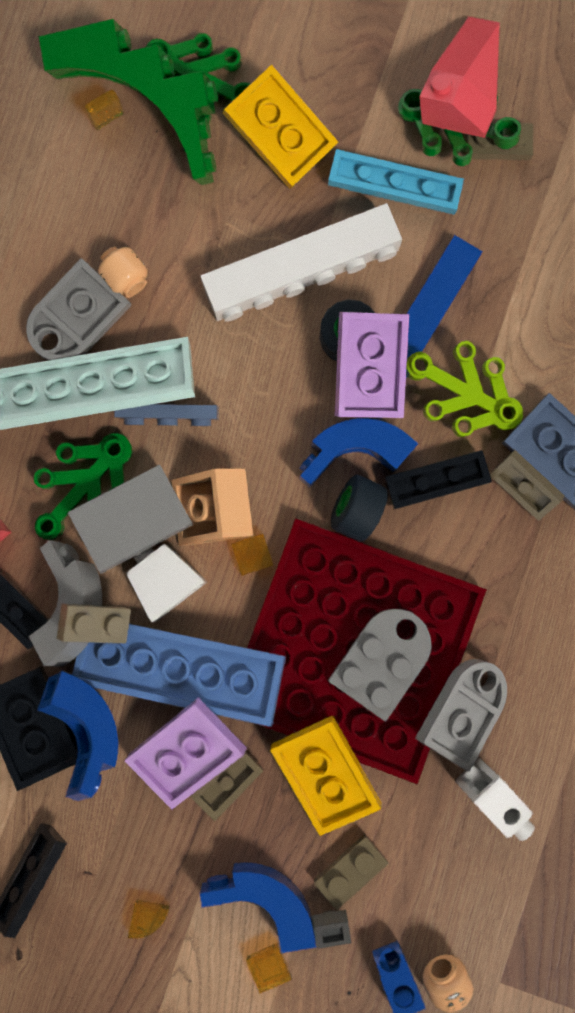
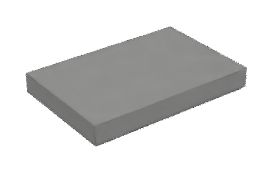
[68,465,192,574]

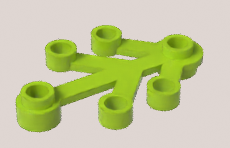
[406,341,523,437]

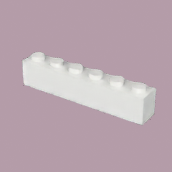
[200,203,402,322]

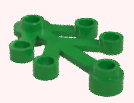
[146,33,250,123]
[398,89,521,166]
[34,433,132,540]

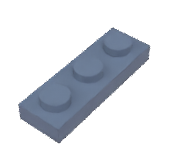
[114,404,219,426]

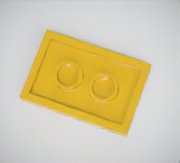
[223,64,338,189]
[270,716,382,836]

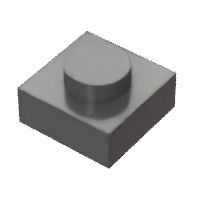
[312,910,352,949]

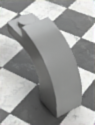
[29,540,102,667]

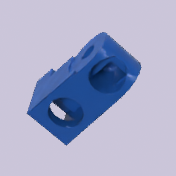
[372,940,426,1013]

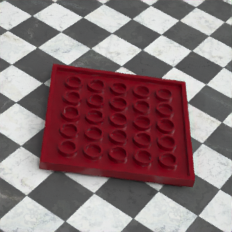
[247,518,487,785]

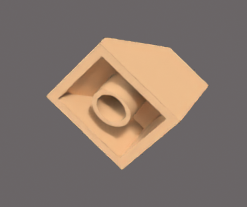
[171,469,253,546]

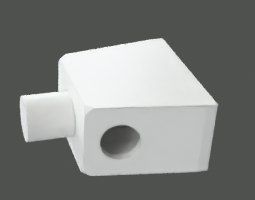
[126,544,207,622]
[455,757,535,841]

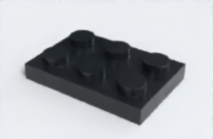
[0,666,78,791]

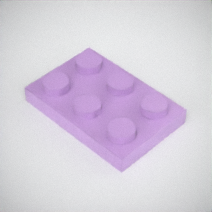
[335,312,409,418]
[124,697,247,809]

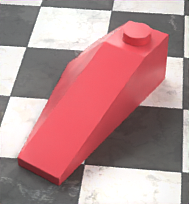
[419,17,500,138]

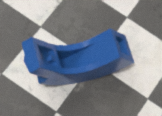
[299,418,418,488]
[37,671,118,801]
[200,862,316,953]

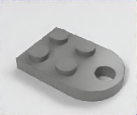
[26,258,132,361]
[328,609,431,722]
[415,659,507,772]

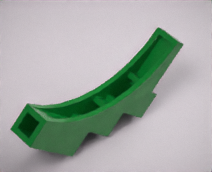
[38,19,218,185]

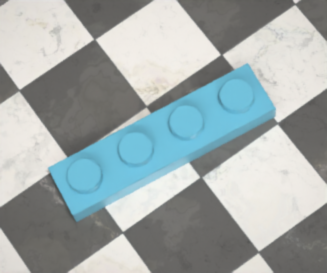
[328,149,464,215]

